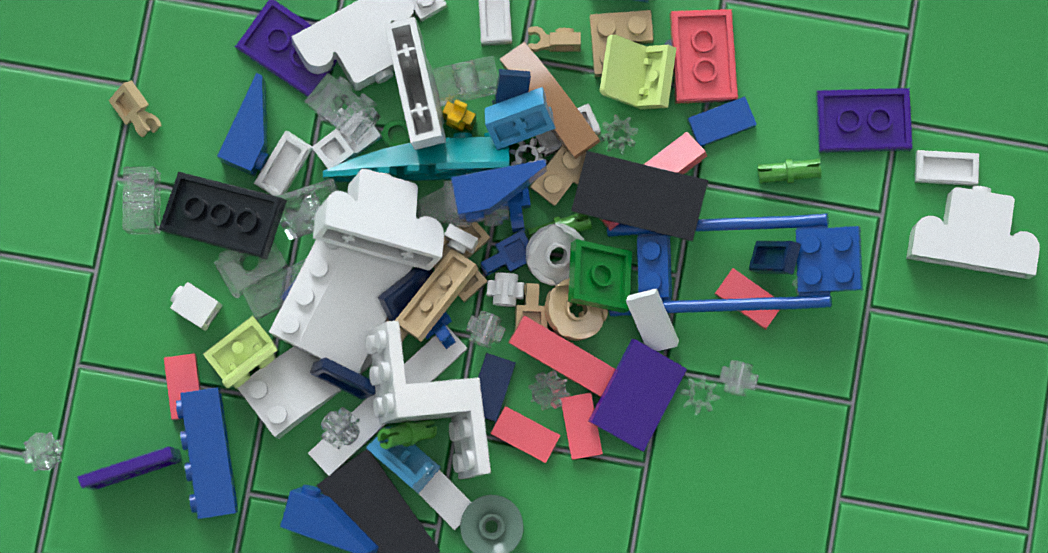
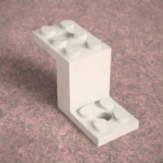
[366,321,491,479]

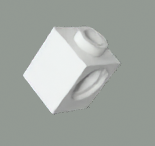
[170,282,223,331]

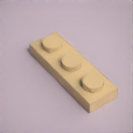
[395,248,479,342]

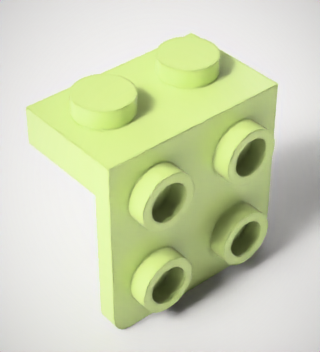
[600,35,676,109]
[203,315,277,389]

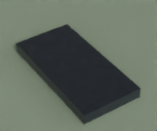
[571,151,709,242]
[159,172,287,260]
[317,449,441,553]

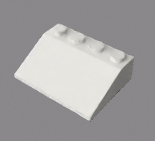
[269,239,413,374]

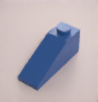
[217,73,269,177]
[451,159,547,223]
[280,485,379,553]

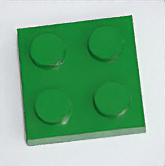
[568,239,632,313]

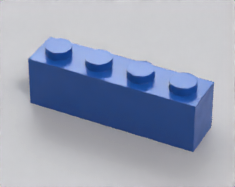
[176,387,239,519]

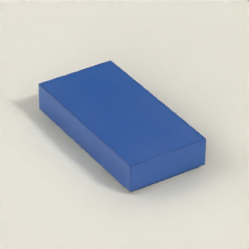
[687,97,757,147]

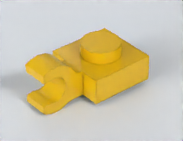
[442,99,476,131]

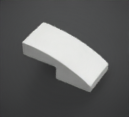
[313,111,382,169]

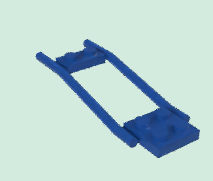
[607,213,863,317]

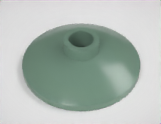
[460,495,524,553]

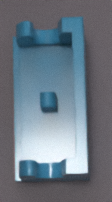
[485,87,555,150]
[366,426,441,494]

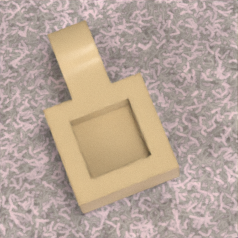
[528,26,581,52]
[109,80,162,137]
[514,283,547,331]

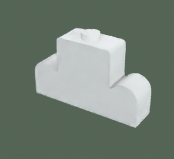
[292,0,414,91]
[384,17,446,150]
[313,169,444,271]
[906,186,1040,279]

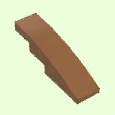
[500,42,600,159]

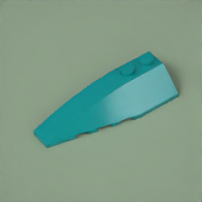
[323,132,510,183]

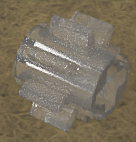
[600,114,638,154]
[466,311,506,349]
[718,360,759,397]
[528,370,570,411]
[680,375,720,415]
[321,407,360,449]
[22,432,63,471]

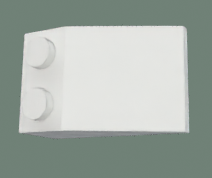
[237,347,342,439]

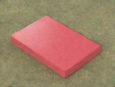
[670,9,738,103]

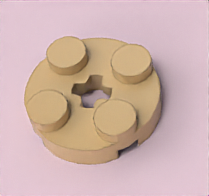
[545,278,608,341]

